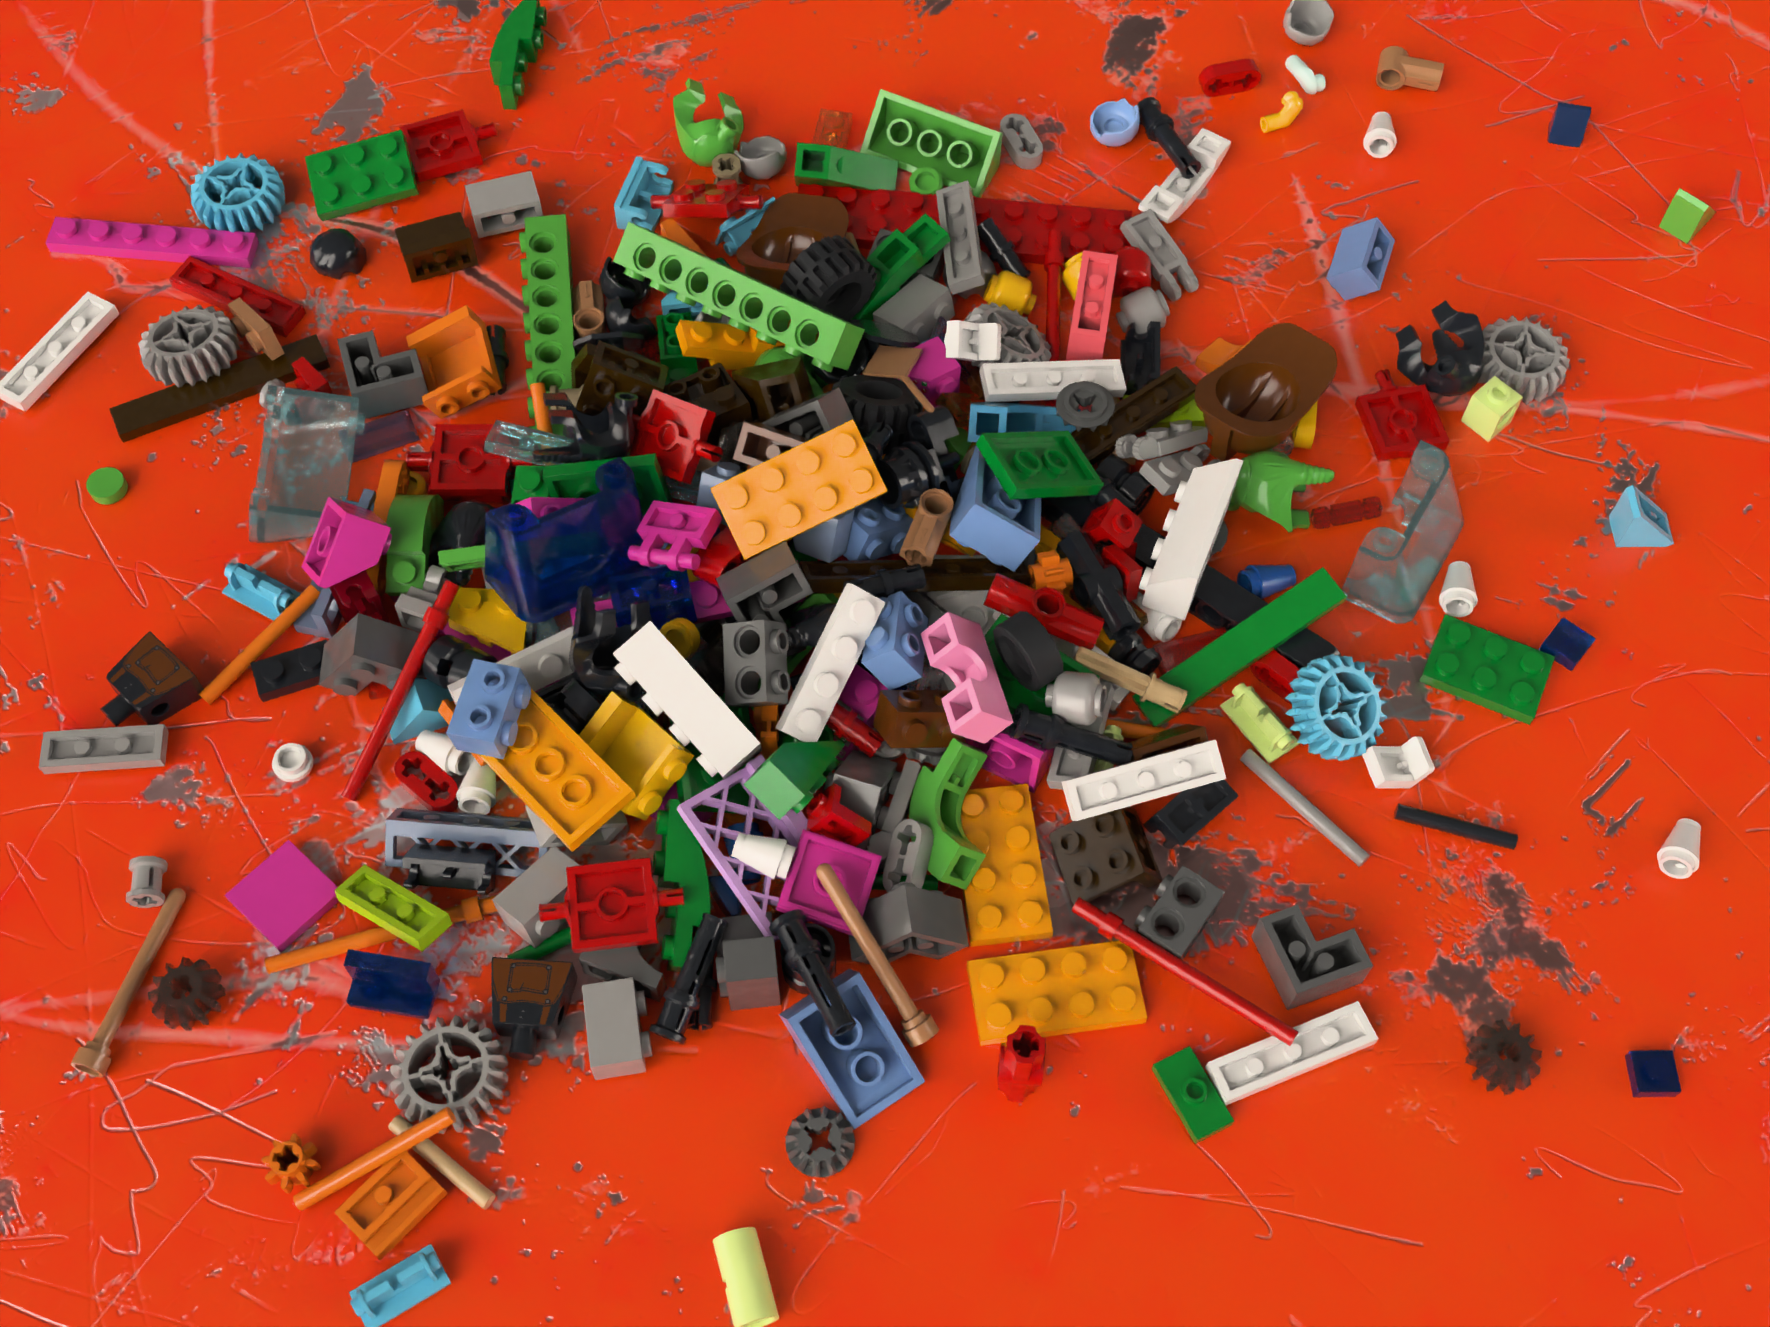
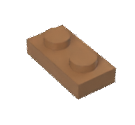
[227,297,285,361]

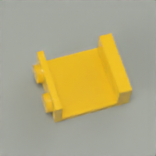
[579,691,694,821]

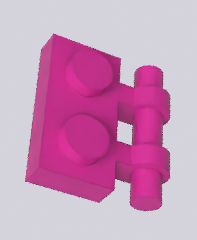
[627,500,723,572]

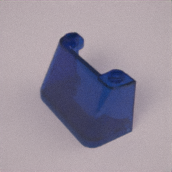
[485,457,650,623]

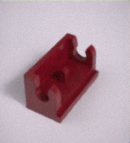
[329,570,390,623]

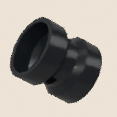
[1108,632,1162,676]

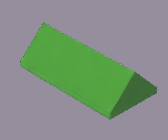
[860,89,1003,198]

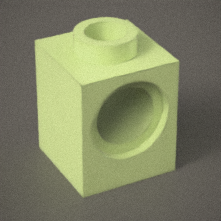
[1461,376,1523,442]

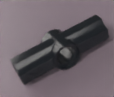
[1056,530,1141,642]

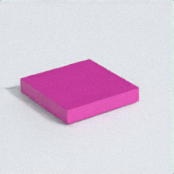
[776,829,882,936]
[224,840,339,953]

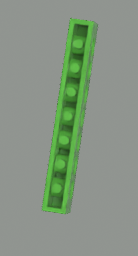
[519,214,578,449]
[613,222,865,372]

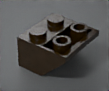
[731,356,814,423]
[663,363,754,454]

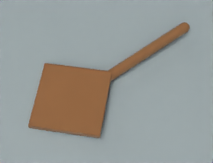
[862,345,935,412]

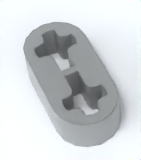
[999,113,1043,170]
[882,819,934,892]

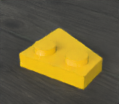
[448,587,531,655]

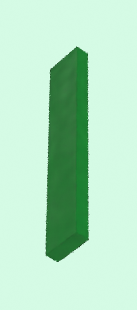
[1132,567,1347,728]

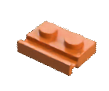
[754,705,781,760]
[334,1151,448,1261]

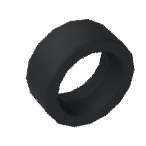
[993,611,1063,692]

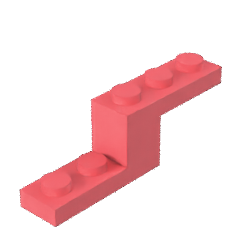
[1066,250,1118,412]

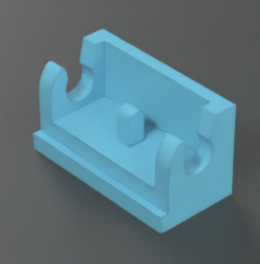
[614,156,674,231]

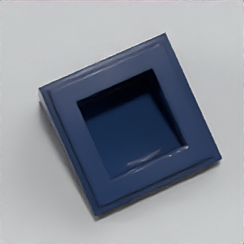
[1547,102,1591,148]
[708,876,742,917]

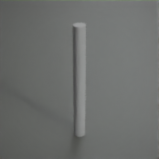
[1240,749,1370,867]

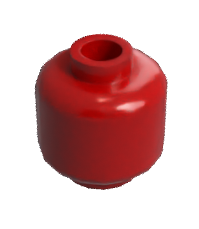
[1112,246,1152,298]

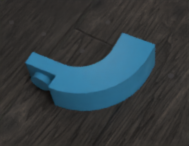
[967,402,1081,442]

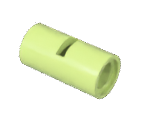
[713,1227,779,1327]

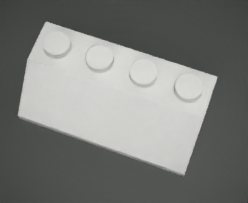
[1139,458,1243,621]
[613,621,762,779]

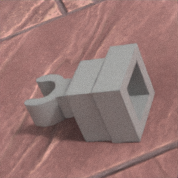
[394,565,450,632]

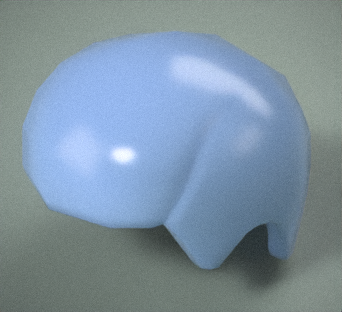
[1090,98,1140,147]

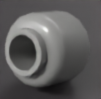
[1116,286,1170,334]
[1045,671,1107,726]

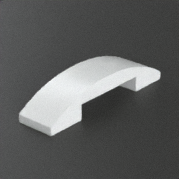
[1138,128,1232,224]

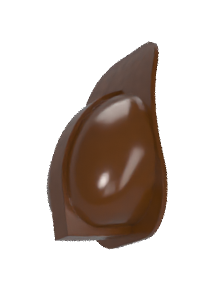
[736,193,849,290]
[1194,323,1337,461]

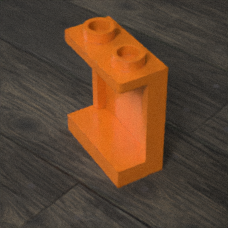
[406,305,502,419]

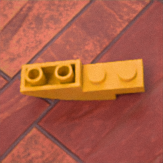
[675,320,819,370]

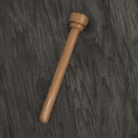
[816,863,939,1047]
[70,888,186,1078]

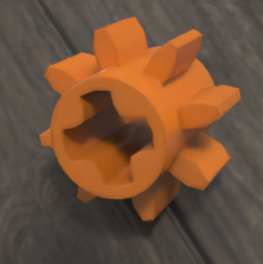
[1028,550,1073,597]
[261,1133,321,1194]

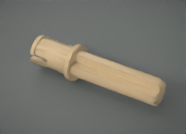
[1073,647,1187,714]

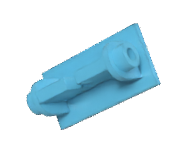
[715,197,776,256]
[222,563,301,621]
[349,1244,452,1327]

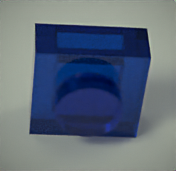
[1539,618,1596,671]
[1625,1050,1682,1097]

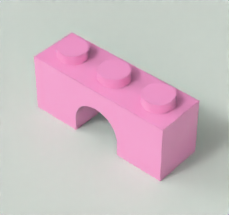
[920,612,1014,744]

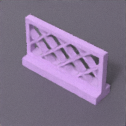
[676,754,808,943]

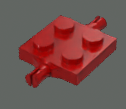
[399,109,497,182]
[650,179,763,218]
[1355,369,1450,475]
[629,389,723,485]
[406,424,535,496]
[539,857,685,953]

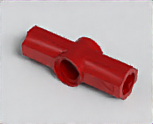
[983,573,1104,651]
[997,1025,1046,1102]

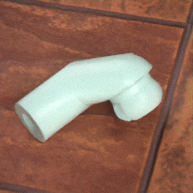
[1285,55,1326,95]

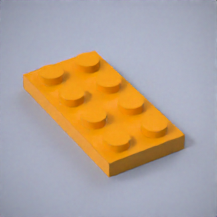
[710,419,888,560]
[478,688,635,852]
[961,784,1053,947]
[966,941,1147,1046]

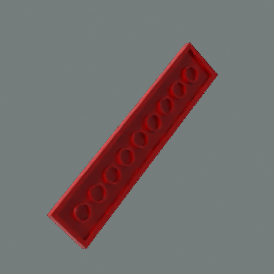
[798,184,1132,264]

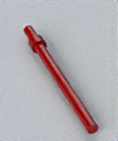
[1044,229,1065,407]
[341,580,460,802]
[1071,897,1298,1046]

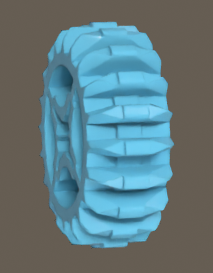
[190,153,285,232]
[1285,654,1388,761]

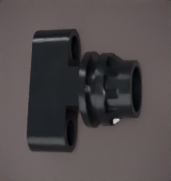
[876,405,965,519]

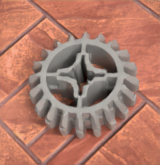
[964,302,1052,368]
[138,305,240,388]
[1478,315,1570,405]
[390,1015,508,1134]

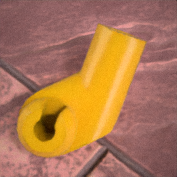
[1260,91,1303,133]

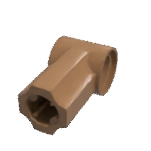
[1376,46,1444,91]
[572,280,608,339]
[899,488,954,568]

